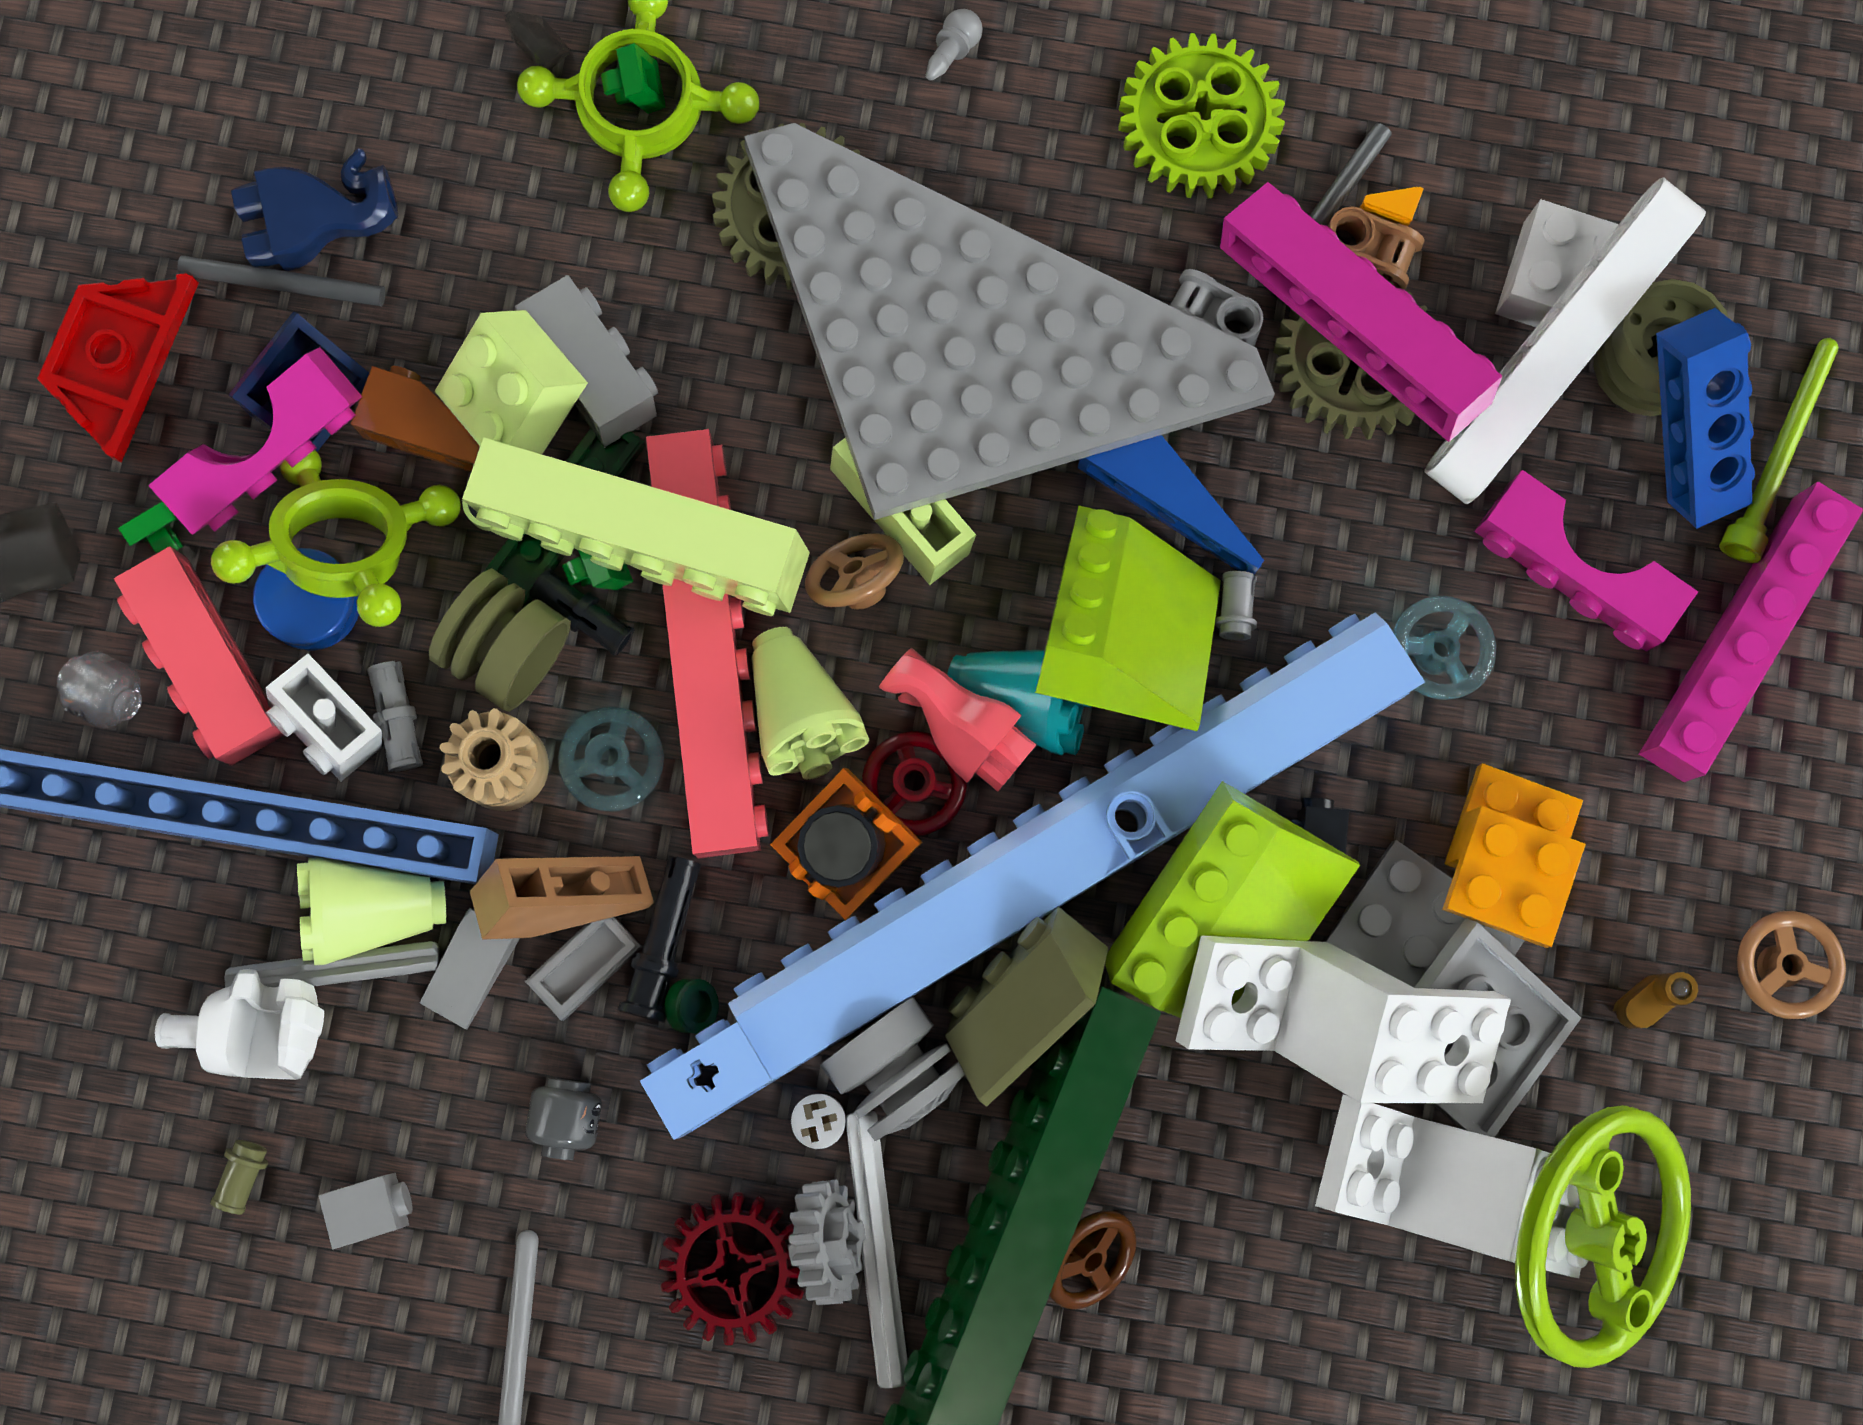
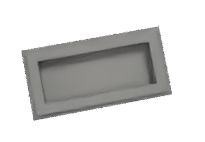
[525,917,643,1021]

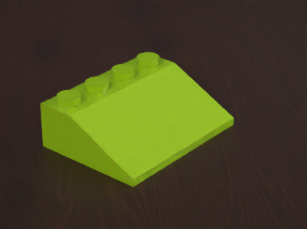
[1035,506,1221,731]
[1105,781,1360,1018]

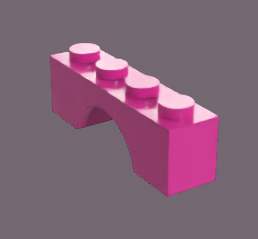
[148,347,362,535]
[1474,470,1698,652]

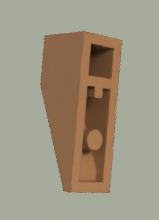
[470,856,654,940]

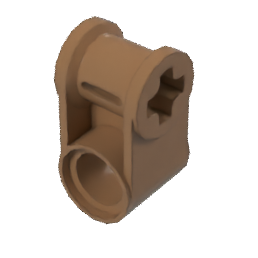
[1327,206,1424,290]

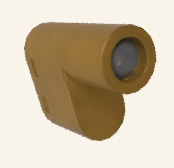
[1613,972,1698,1029]

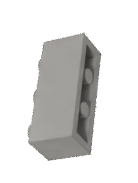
[515,275,658,448]

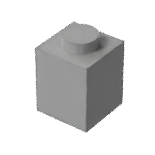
[318,1173,413,1250]

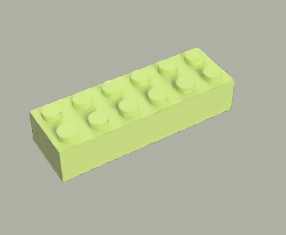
[462,437,810,616]

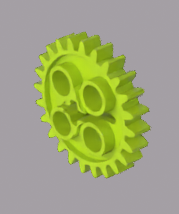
[1118,33,1285,199]

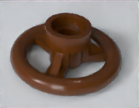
[1049,1211,1136,1309]

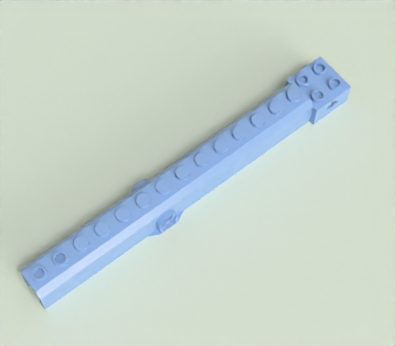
[640,612,1425,1140]

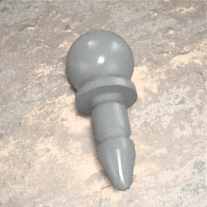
[926,9,983,80]

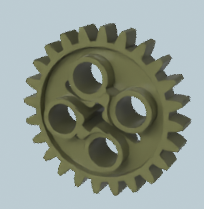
[712,123,860,290]
[1273,281,1428,440]

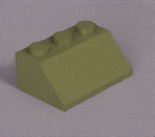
[945,907,1108,1107]

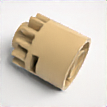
[440,708,549,811]

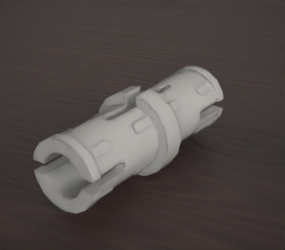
[367,661,423,772]

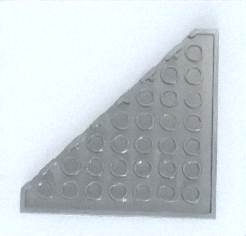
[744,123,1275,520]

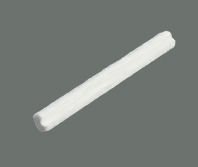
[845,1111,908,1388]

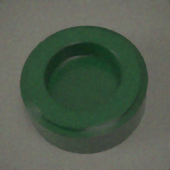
[665,979,719,1034]

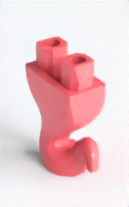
[879,648,1036,791]

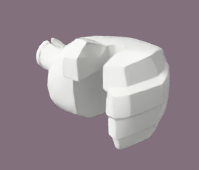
[155,969,324,1080]

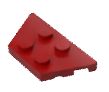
[37,273,199,463]

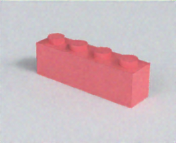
[114,546,284,766]

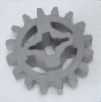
[788,1180,866,1305]

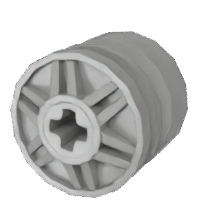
[820,996,965,1141]

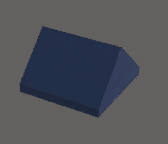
[229,312,369,452]

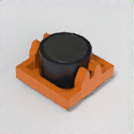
[770,768,923,920]

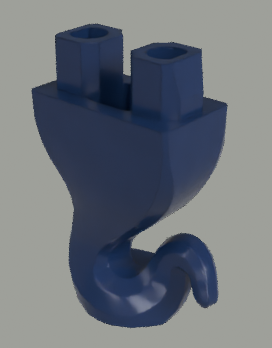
[231,148,398,271]

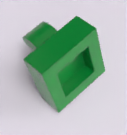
[601,43,666,114]
[118,502,184,554]
[562,550,634,590]

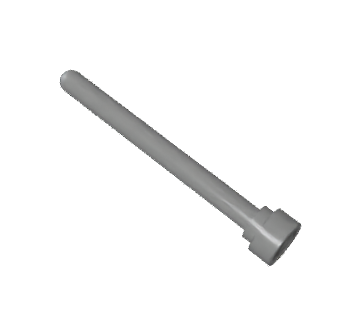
[498,1230,539,1425]

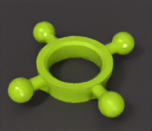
[517,0,759,212]
[211,450,461,627]

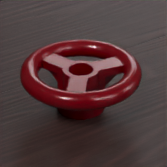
[862,731,967,836]

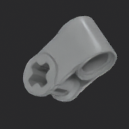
[1170,269,1263,347]

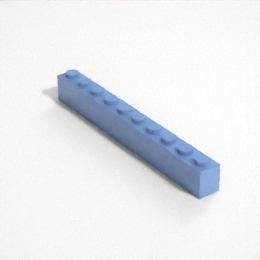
[0,749,499,884]

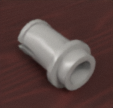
[1215,571,1257,641]

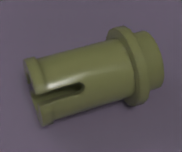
[210,1140,268,1215]

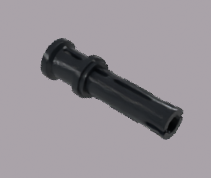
[618,856,701,1023]

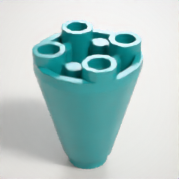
[947,650,1092,755]

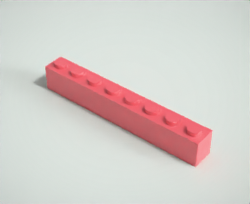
[646,429,769,858]

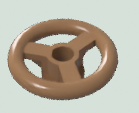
[805,533,904,610]
[1737,911,1846,1019]

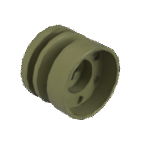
[1593,279,1729,417]
[429,568,571,712]

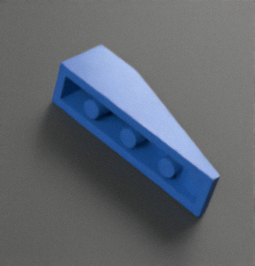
[1077,435,1264,575]

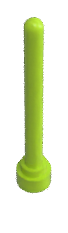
[1719,338,1838,563]

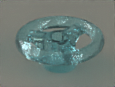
[1393,596,1496,700]
[558,707,664,811]

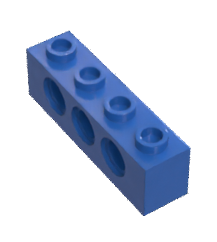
[1656,308,1755,529]

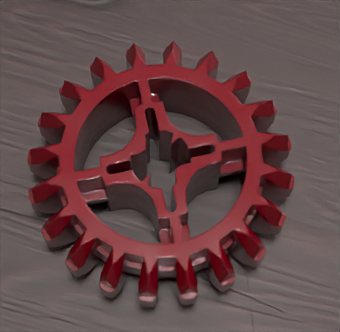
[659,1191,805,1345]

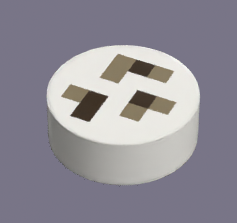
[791,1093,846,1149]

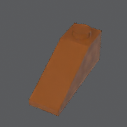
[351,365,480,472]

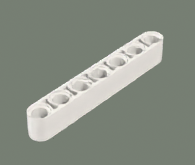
[1425,177,1706,504]

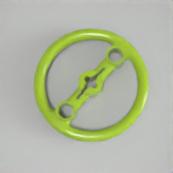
[1515,1105,1691,1368]

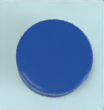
[253,548,359,651]

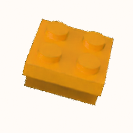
[1442,763,1586,948]

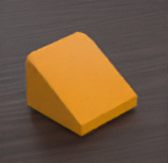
[1359,187,1424,226]

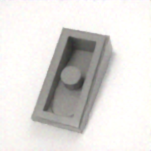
[420,908,520,1030]

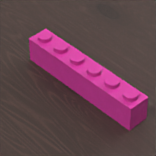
[1220,182,1502,442]
[1639,482,1863,782]

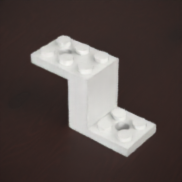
[1175,935,1511,1103]
[1315,1095,1589,1279]

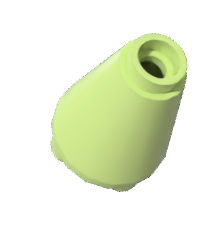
[751,627,869,780]
[297,857,446,965]

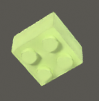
[435,310,588,454]

